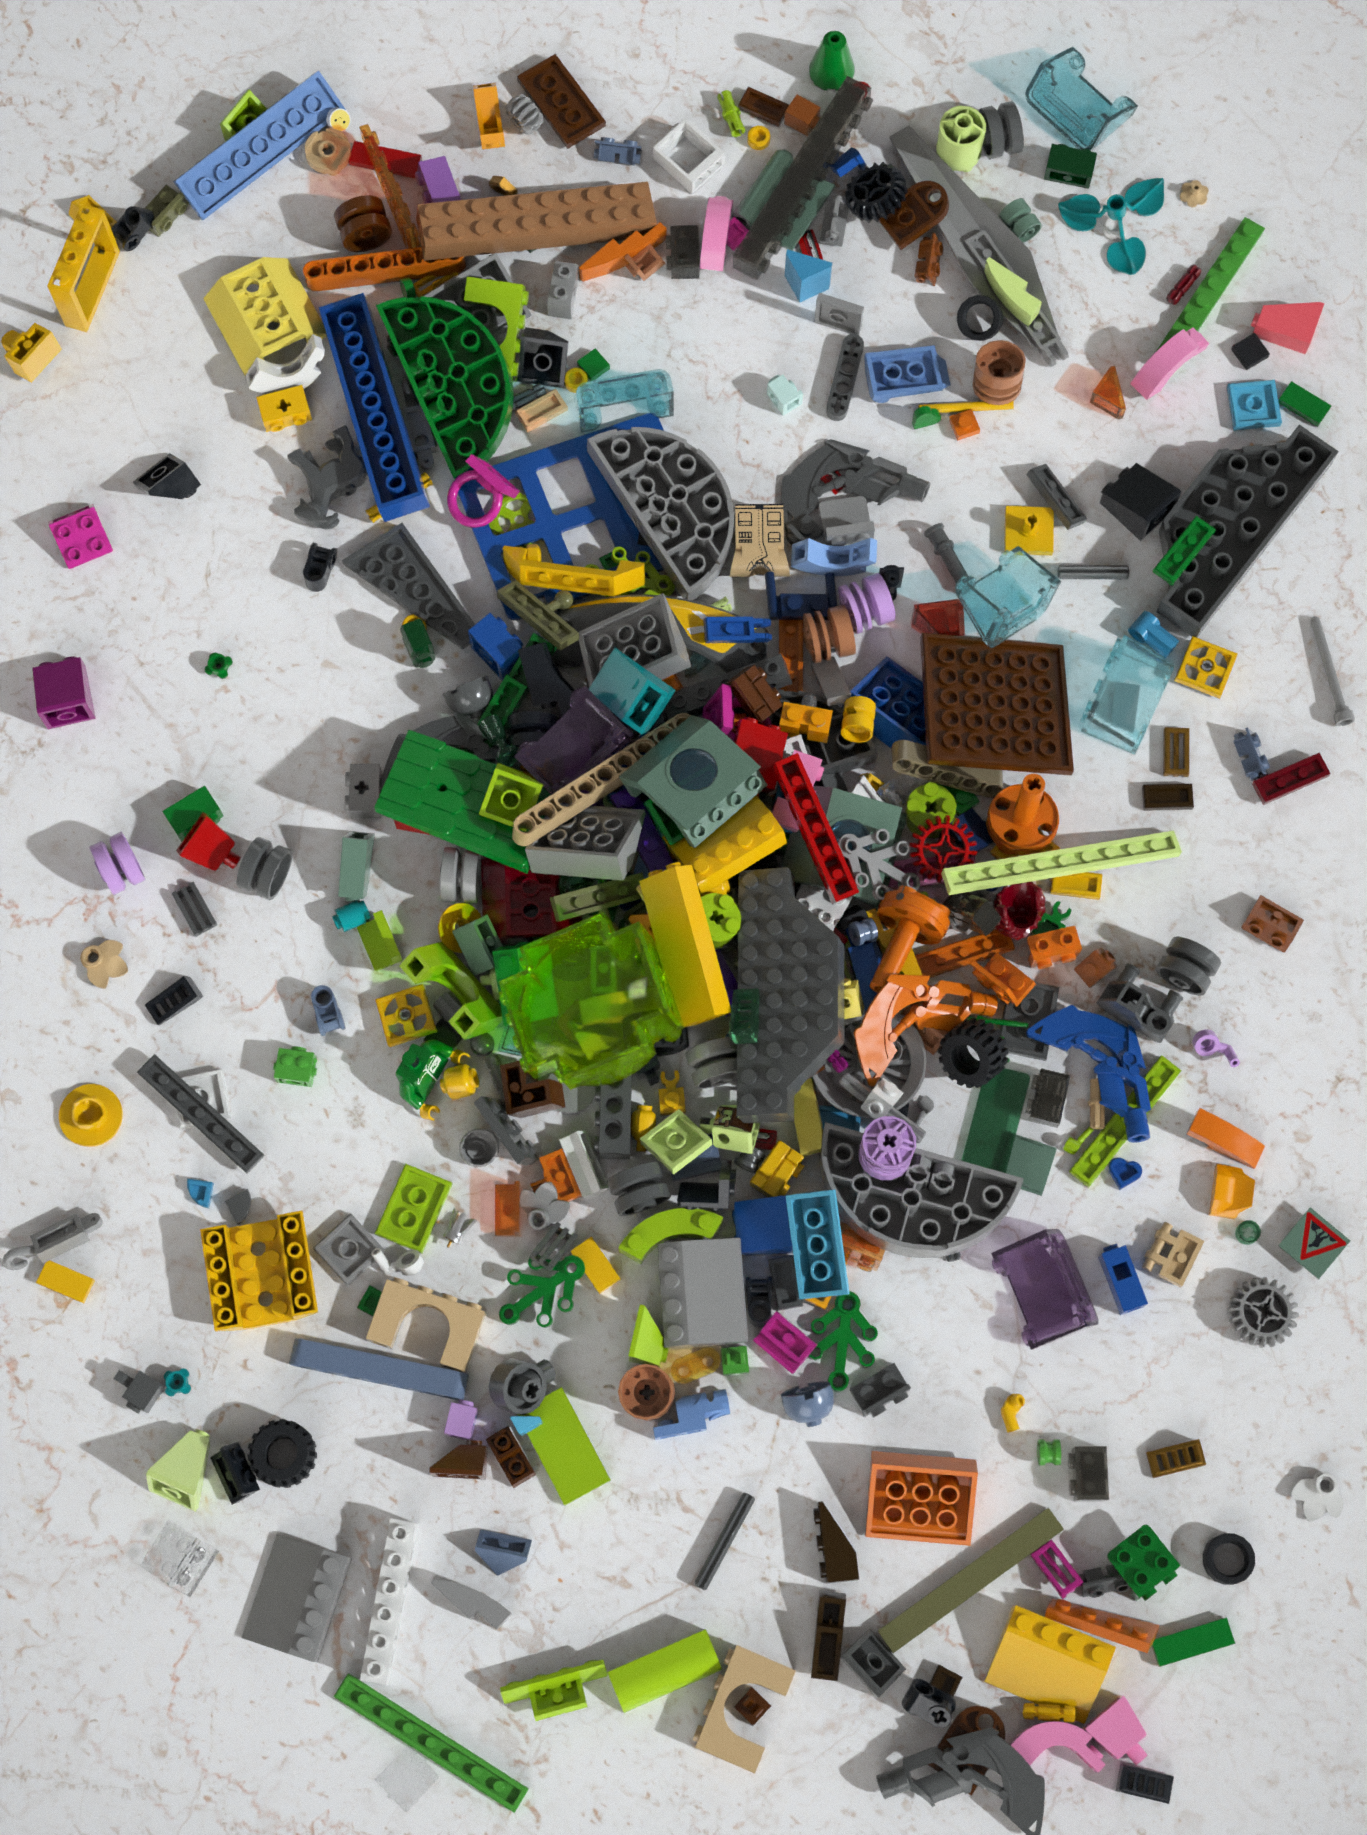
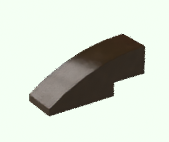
[811,1591,846,1681]

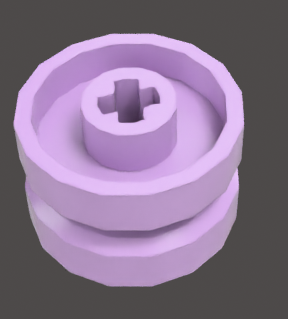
[90,831,146,895]

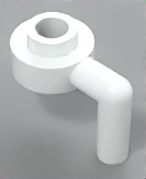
[371,1248,424,1276]

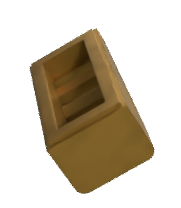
[1146,1439,1206,1478]

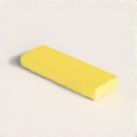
[794,1078,823,1157]

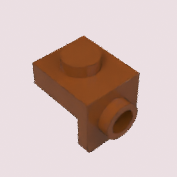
[1074,948,1118,988]

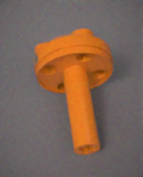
[986,774,1059,856]
[869,885,951,993]

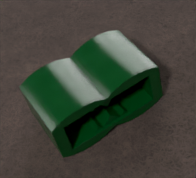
[400,619,436,668]

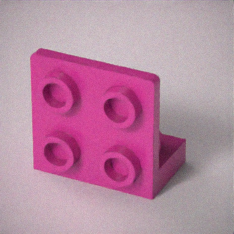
[49,504,113,569]

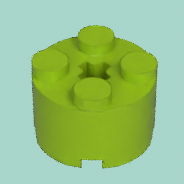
[905,782,957,839]
[701,893,741,950]

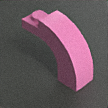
[700,196,733,271]
[1130,328,1209,400]
[1009,1721,1106,1773]

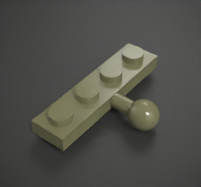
[497,580,579,651]
[550,872,644,941]

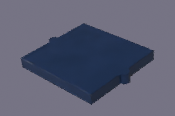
[949,808,994,857]

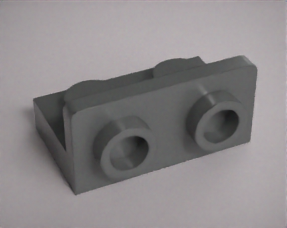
[849,1363,911,1418]

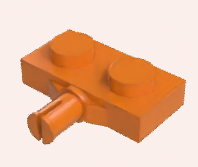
[530,1148,582,1202]

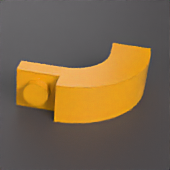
[473,82,505,150]

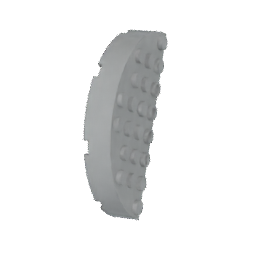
[587,427,734,601]
[819,1122,1024,1258]

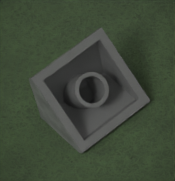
[840,1629,906,1698]

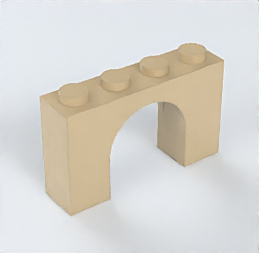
[366,1277,486,1373]
[692,1645,796,1774]

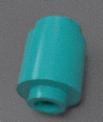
[332,900,371,932]

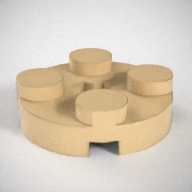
[305,128,351,176]

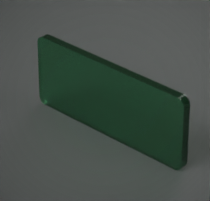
[961,1068,1030,1173]

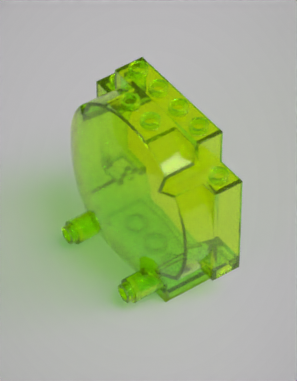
[498,912,684,1090]

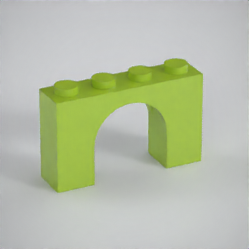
[464,276,529,382]
[399,942,503,1040]

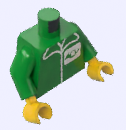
[395,1039,470,1121]

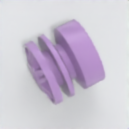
[838,573,896,634]
[858,1116,916,1180]

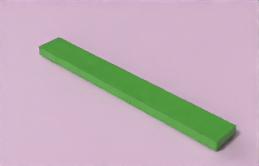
[333,1673,529,1813]

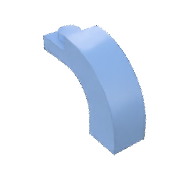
[791,538,877,576]

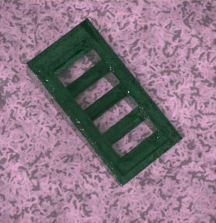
[728,988,759,1044]

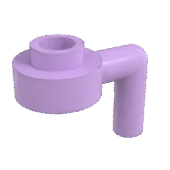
[1192,1029,1240,1067]

